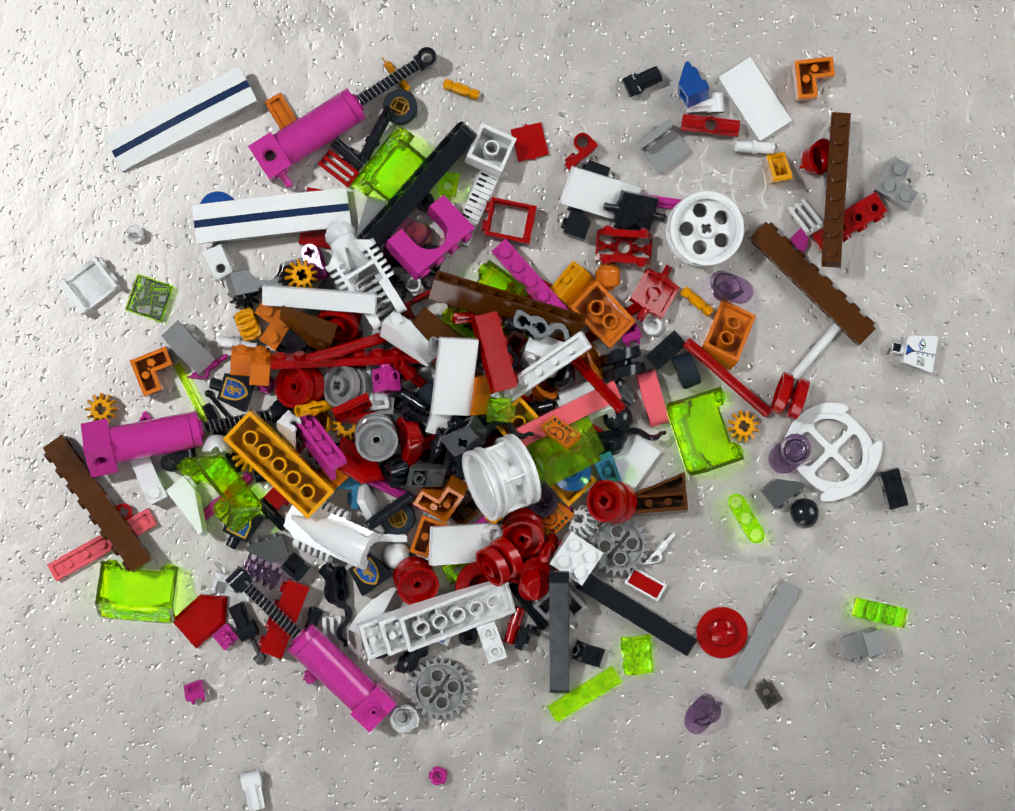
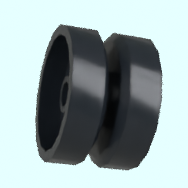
[599,345,646,382]

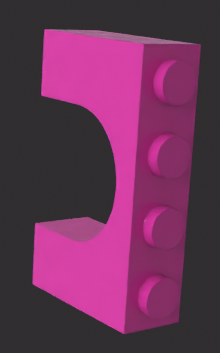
[385,195,475,281]

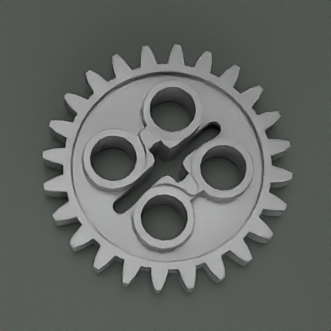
[588,517,650,577]
[409,657,471,720]

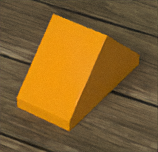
[766,152,793,184]

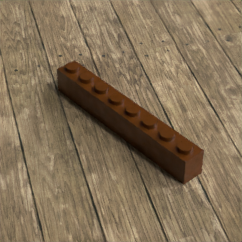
[821,112,851,268]
[748,222,876,346]
[429,270,586,340]
[43,434,154,573]

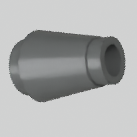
[615,378,638,406]

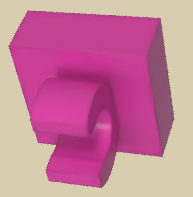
[621,322,642,348]
[212,623,239,651]
[184,679,205,705]

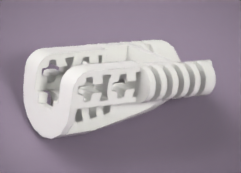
[325,232,407,330]
[284,501,380,570]

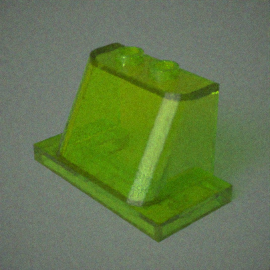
[350,125,426,202]
[525,416,605,487]

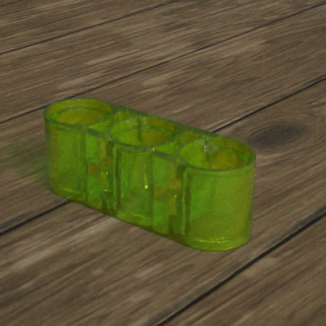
[726,493,765,544]
[851,597,909,628]

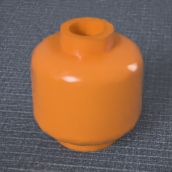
[595,262,621,291]

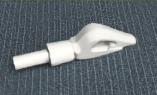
[642,532,676,566]

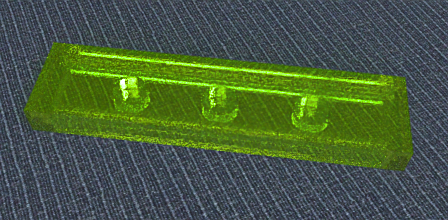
[547,665,622,722]

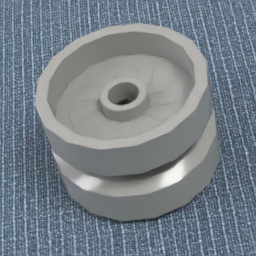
[323,366,372,407]
[354,413,398,462]

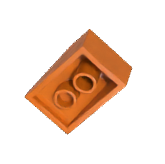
[566,280,636,348]
[700,299,756,371]

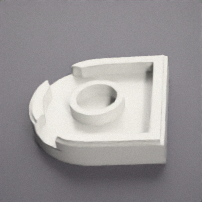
[357,483,379,529]

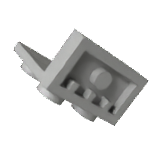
[637,119,690,174]

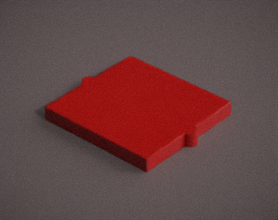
[510,122,549,162]

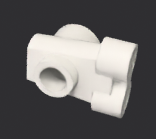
[397,270,425,299]

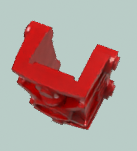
[595,225,653,267]

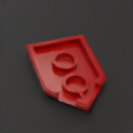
[337,436,385,484]
[172,594,228,648]

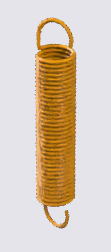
[381,57,413,95]

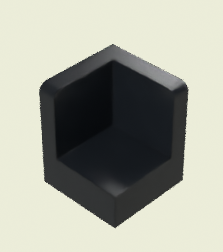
[280,553,312,582]

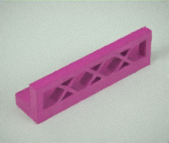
[293,413,347,481]

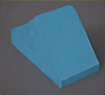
[592,451,622,482]
[337,477,361,509]

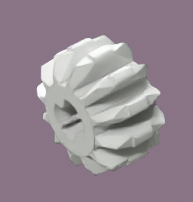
[567,505,600,538]

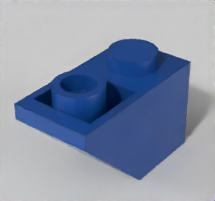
[678,61,709,108]

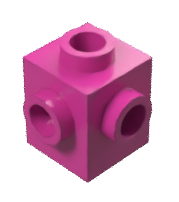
[372,364,401,394]

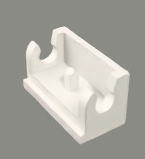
[277,410,302,452]
[211,571,255,602]

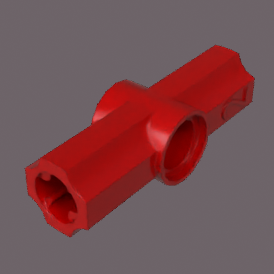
[681,114,740,137]

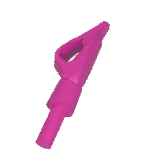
[187,354,229,379]

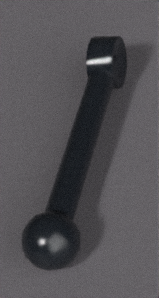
[204,390,231,418]

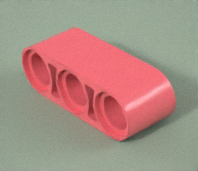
[636,369,669,427]

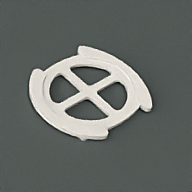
[783,403,883,502]

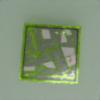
[125,274,175,322]

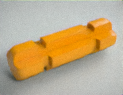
[443,79,480,100]
[680,286,714,317]

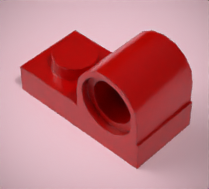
[564,132,598,172]

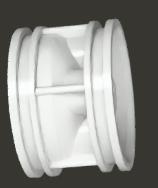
[665,191,744,267]
[462,433,541,521]

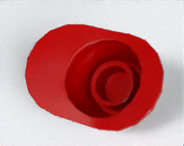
[799,138,829,175]
[397,417,423,462]
[518,556,550,601]

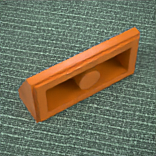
[470,375,490,416]

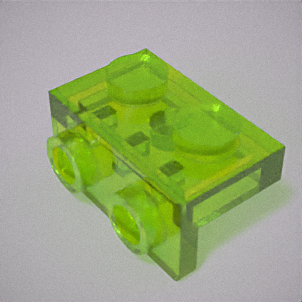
[620,634,654,675]

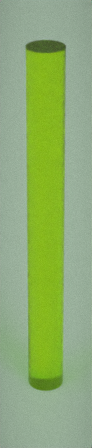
[173,363,214,434]

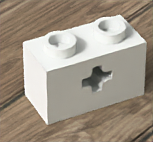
[476,620,507,664]

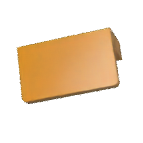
[550,261,595,305]

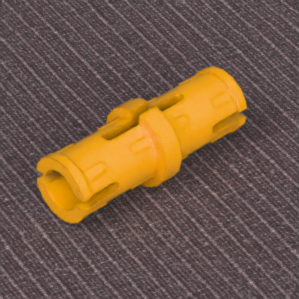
[294,400,332,417]

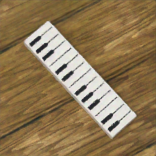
[461,171,499,247]

